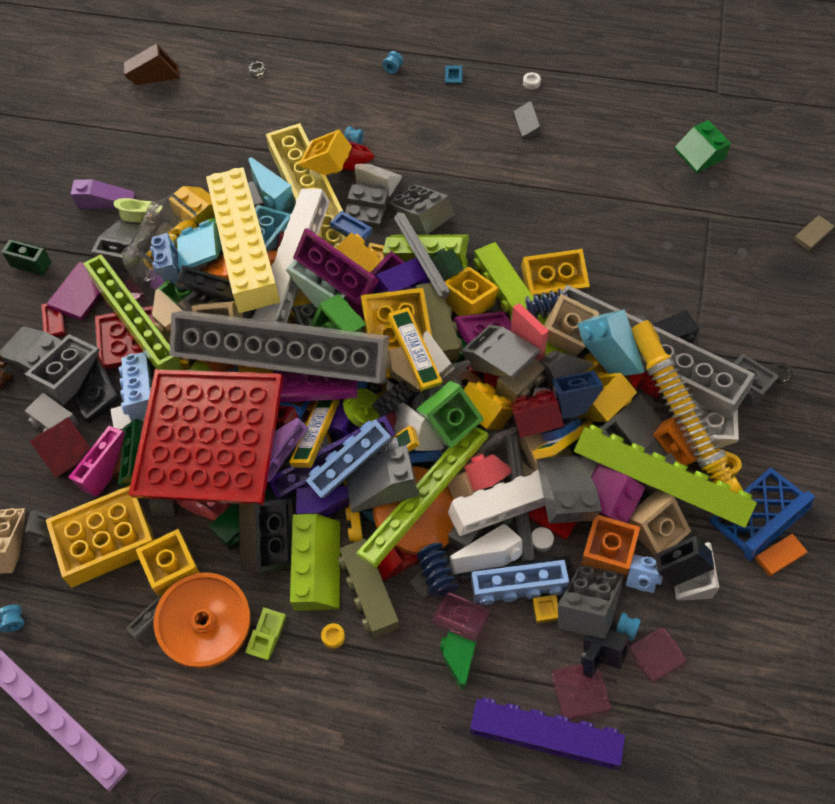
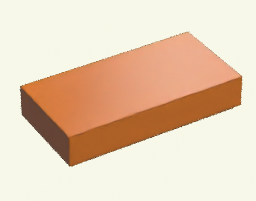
[755,533,807,577]

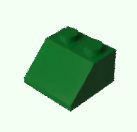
[675,120,731,173]

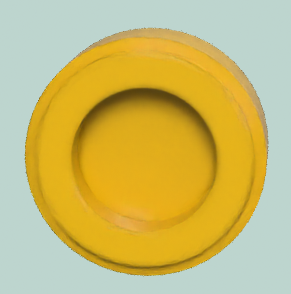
[321,623,345,649]

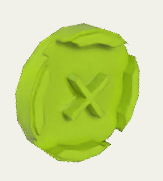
[343,388,380,428]

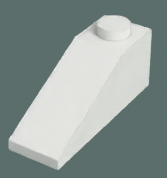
[450,523,522,574]

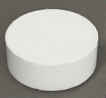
[523,72,541,90]
[532,527,554,551]

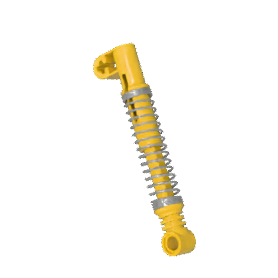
[631,320,743,493]

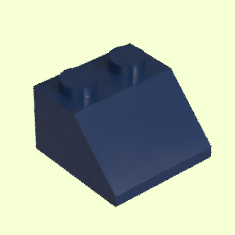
[551,370,604,419]

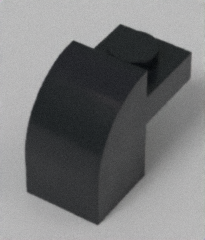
[581,630,629,679]

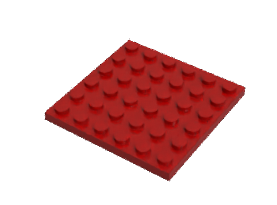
[128,369,284,505]

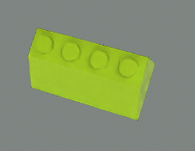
[383,235,469,268]
[290,514,341,611]

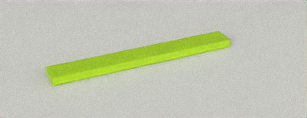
[357,427,488,568]

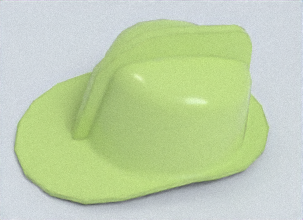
[113,198,159,224]

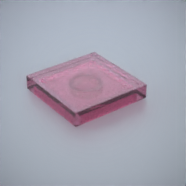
[431,593,491,642]
[550,664,611,719]

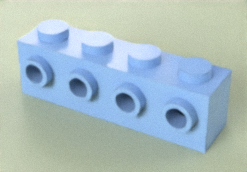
[119,352,153,421]
[306,419,392,498]
[471,560,569,605]

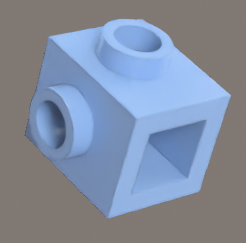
[626,554,662,593]

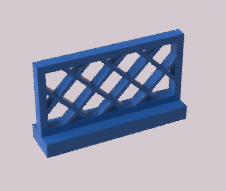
[709,468,815,562]

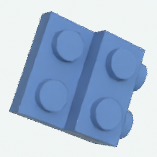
[150,233,184,290]

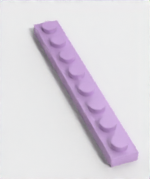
[0,649,128,791]

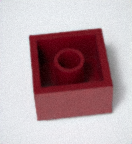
[511,390,564,438]
[30,417,91,478]

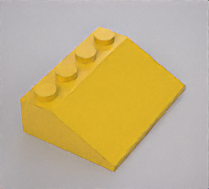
[361,288,432,379]
[46,486,155,588]

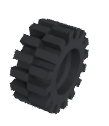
[371,381,412,417]

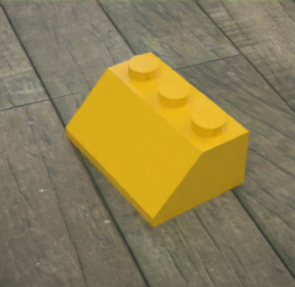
[521,249,590,296]

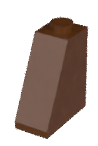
[124,43,180,85]

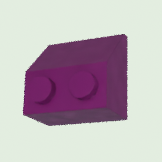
[591,464,645,523]

